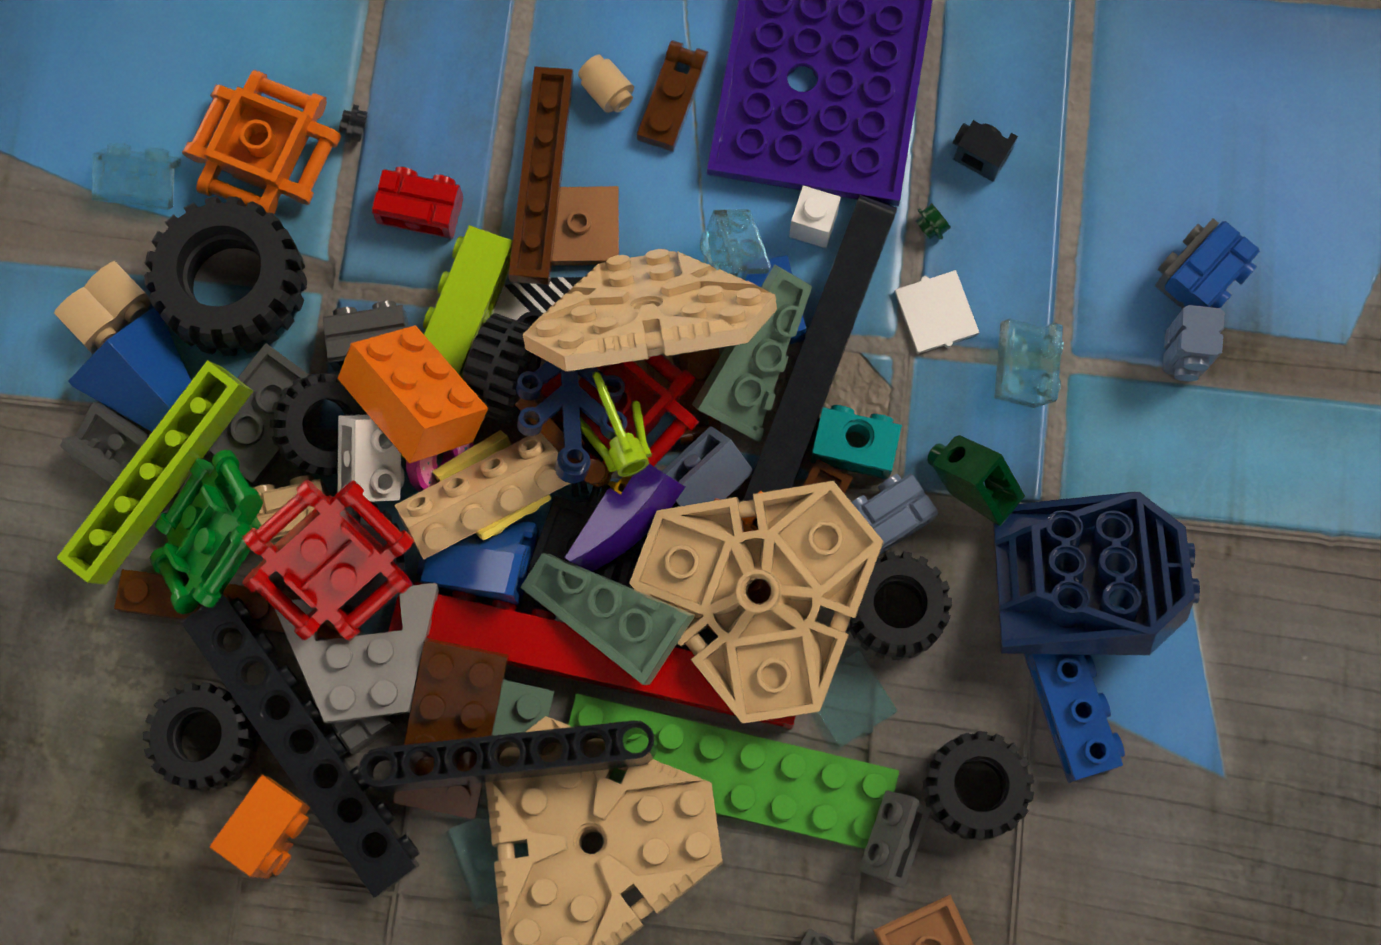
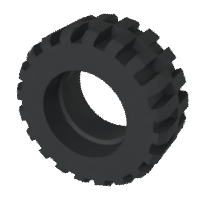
[144,196,307,356]

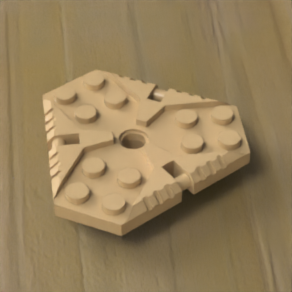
[523,249,777,372]
[630,481,884,724]
[486,716,723,945]

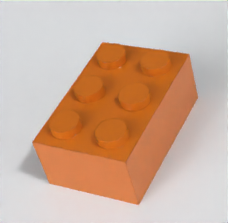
[337,325,488,464]

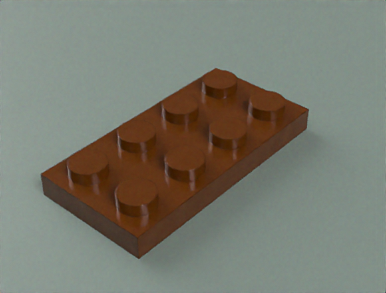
[393,638,509,820]

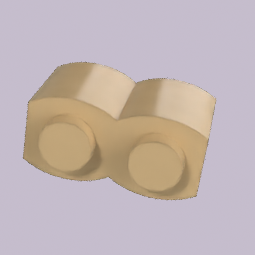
[54,261,151,354]

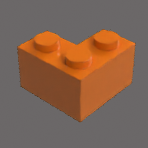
[209,775,310,879]

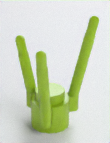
[580,372,652,477]

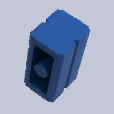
[1164,221,1260,308]

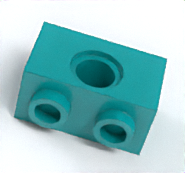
[810,405,902,480]

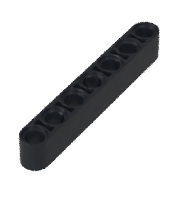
[359,720,657,793]

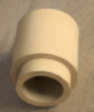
[578,55,634,113]

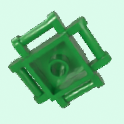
[150,450,263,614]

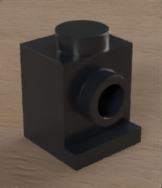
[952,120,1018,182]

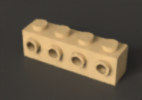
[394,432,570,560]

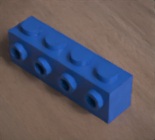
[1024,606,1125,783]

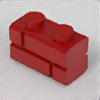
[372,167,463,239]

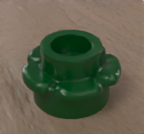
[916,203,951,239]

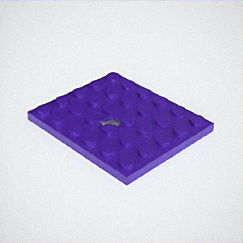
[707,0,933,206]

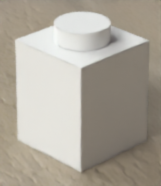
[789,186,841,248]

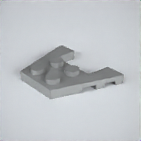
[275,583,439,724]

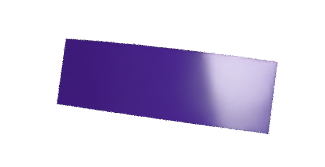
[565,464,685,572]

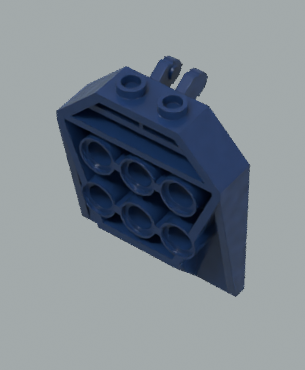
[993,492,1200,655]

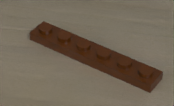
[509,67,574,285]
[114,569,361,640]

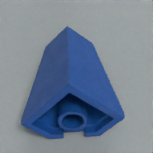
[68,307,191,432]
[417,522,539,609]

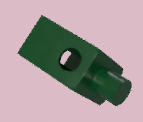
[927,435,1025,526]

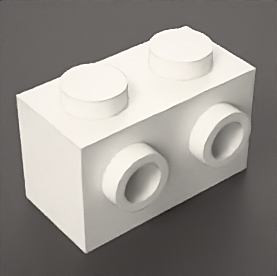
[338,415,404,502]

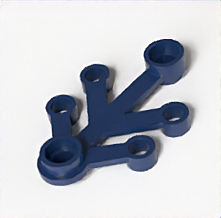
[516,361,627,483]

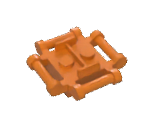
[182,70,342,214]

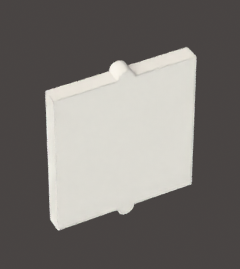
[894,270,979,354]

